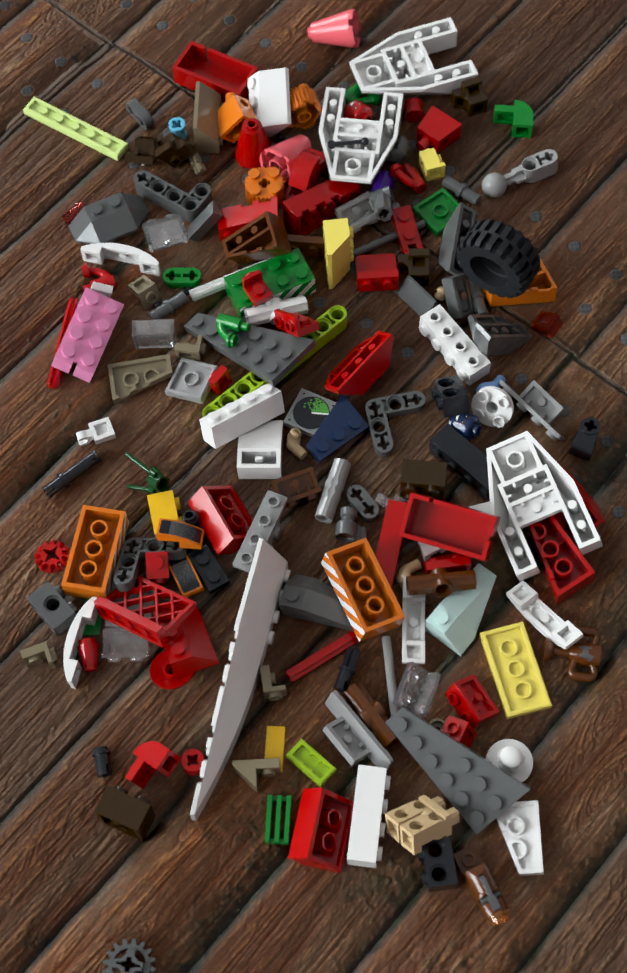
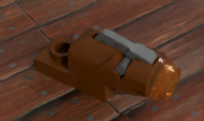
[453,845,511,928]

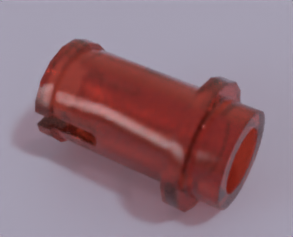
[61,201,85,225]

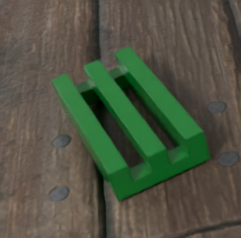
[265,795,292,845]

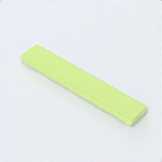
[23,97,129,161]

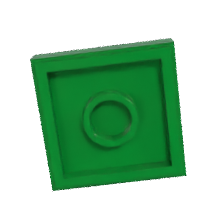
[412,187,459,237]

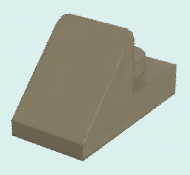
[232,758,281,793]

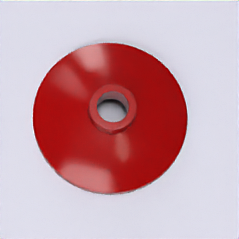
[149,651,194,690]

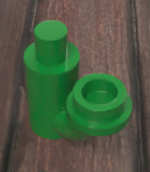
[345,82,381,106]
[216,313,251,348]

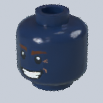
[448,413,482,441]

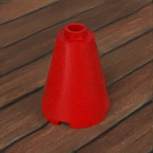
[235,118,272,170]

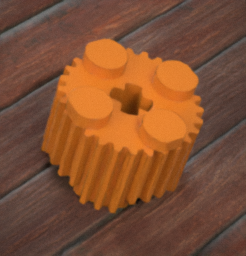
[288,83,322,130]
[245,167,285,207]

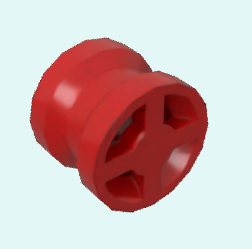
[404,98,425,122]
[181,749,204,777]

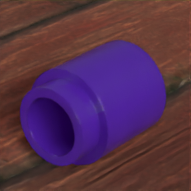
[371,171,394,192]

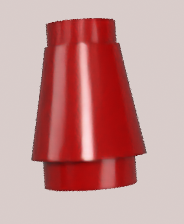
[77,638,99,672]

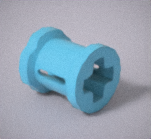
[168,117,187,140]

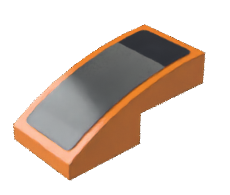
[156,518,204,549]
[169,554,204,598]

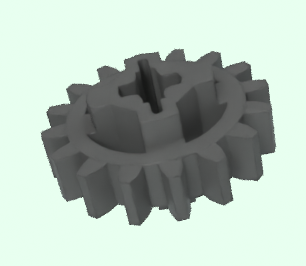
[103,938,157,973]

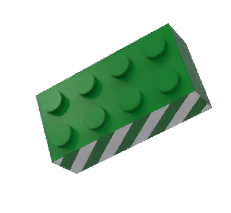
[224,248,316,320]

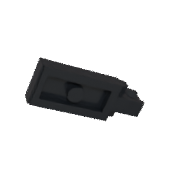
[187,542,230,594]

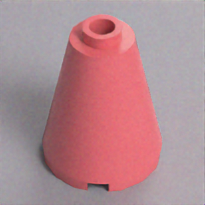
[308,9,361,48]
[260,134,311,184]

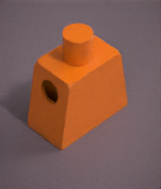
[217,92,257,143]

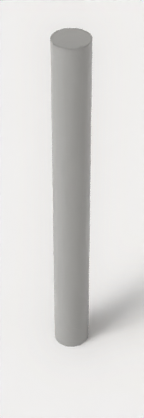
[382,636,399,717]

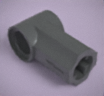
[370,186,395,222]

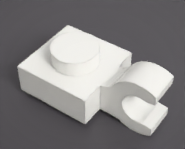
[76,417,116,447]

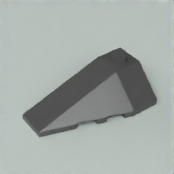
[279,574,354,631]

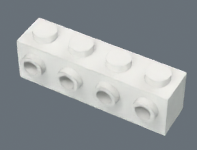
[419,304,491,386]
[199,383,285,449]
[347,765,391,868]

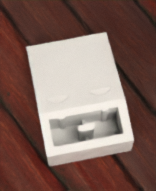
[237,420,283,479]

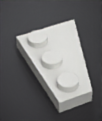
[496,800,544,876]

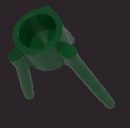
[125,452,170,494]

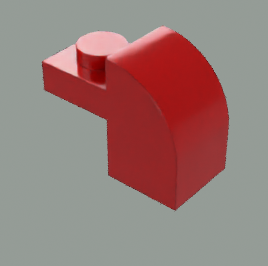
[288,151,326,191]
[125,741,182,789]

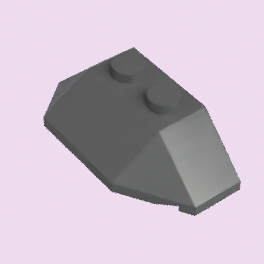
[68,192,149,245]
[438,203,479,279]
[468,314,533,356]

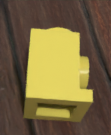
[419,148,446,182]

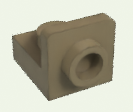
[128,275,162,309]
[174,335,207,362]
[20,641,58,669]
[260,665,287,701]

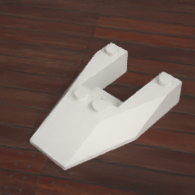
[349,17,478,95]
[319,87,403,184]
[486,431,603,581]

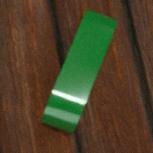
[163,267,202,289]

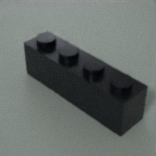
[429,424,490,501]

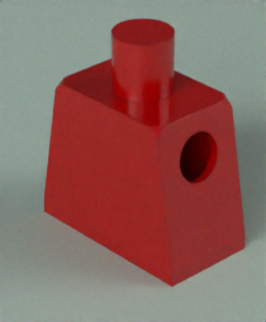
[416,106,462,152]

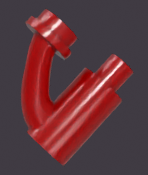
[389,163,427,194]
[81,263,117,290]

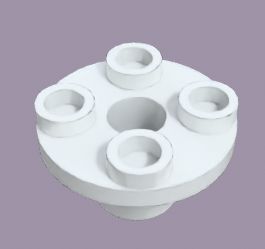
[471,386,514,428]
[486,739,533,783]

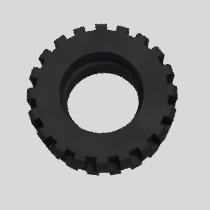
[457,219,540,298]

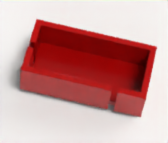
[172,41,258,102]
[399,492,501,561]

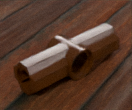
[406,568,477,598]
[344,681,399,749]

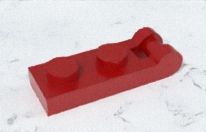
[391,205,424,254]

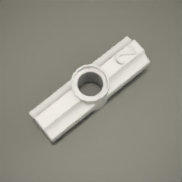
[244,295,309,326]

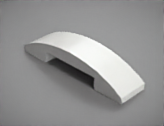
[80,243,161,276]
[402,576,425,664]
[506,580,584,650]
[63,597,98,689]

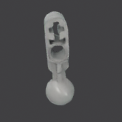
[482,149,558,198]

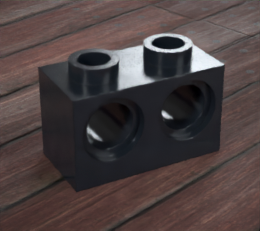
[431,375,470,418]
[417,836,458,892]

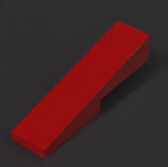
[376,499,407,589]

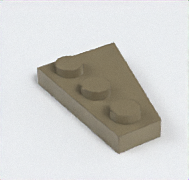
[107,354,173,404]

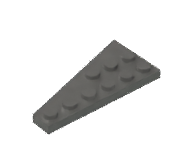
[184,313,316,386]
[385,707,531,834]

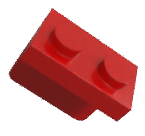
[355,253,399,292]

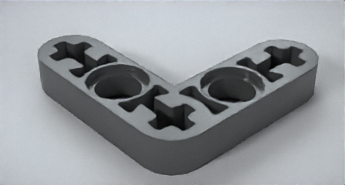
[365,391,426,457]
[113,537,187,592]

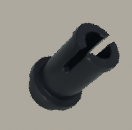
[181,510,200,528]
[92,746,112,778]

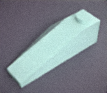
[425,563,497,656]

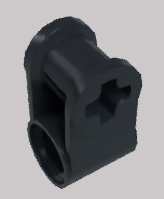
[569,417,600,461]

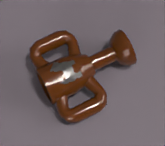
[543,626,601,682]

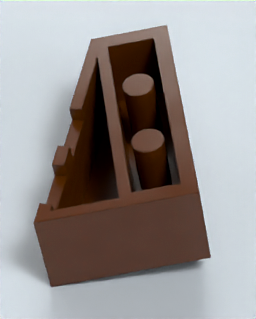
[222,211,292,264]

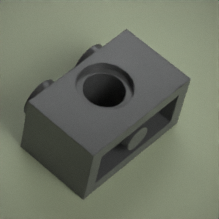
[27,581,78,637]

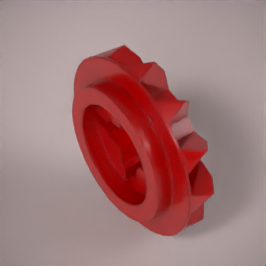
[34,539,70,573]

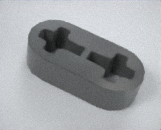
[125,98,154,130]
[347,485,379,523]

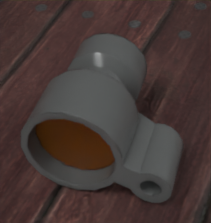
[335,506,368,543]

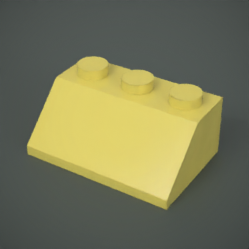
[323,218,354,289]

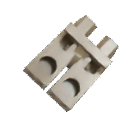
[385,794,460,855]

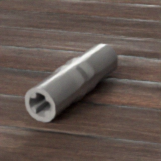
[315,458,351,524]

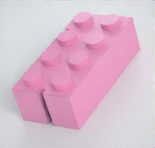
[51,287,124,383]

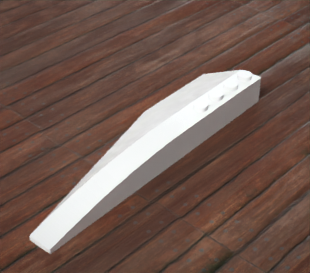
[189,538,291,821]

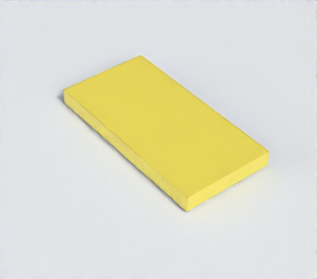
[479,622,552,719]

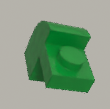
[493,100,533,138]

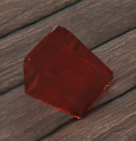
[531,311,563,338]

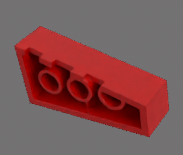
[282,179,361,236]
[527,515,595,604]

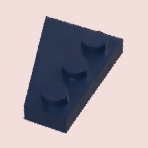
[306,394,369,463]

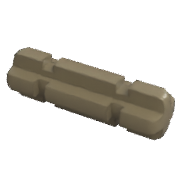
[188,142,206,176]

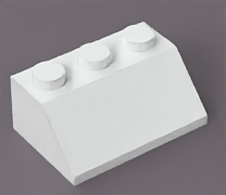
[247,68,291,137]

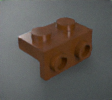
[287,234,324,257]
[271,467,322,508]

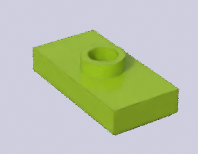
[286,738,337,788]

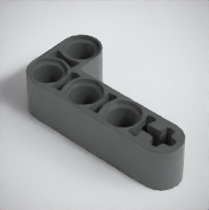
[134,170,213,223]

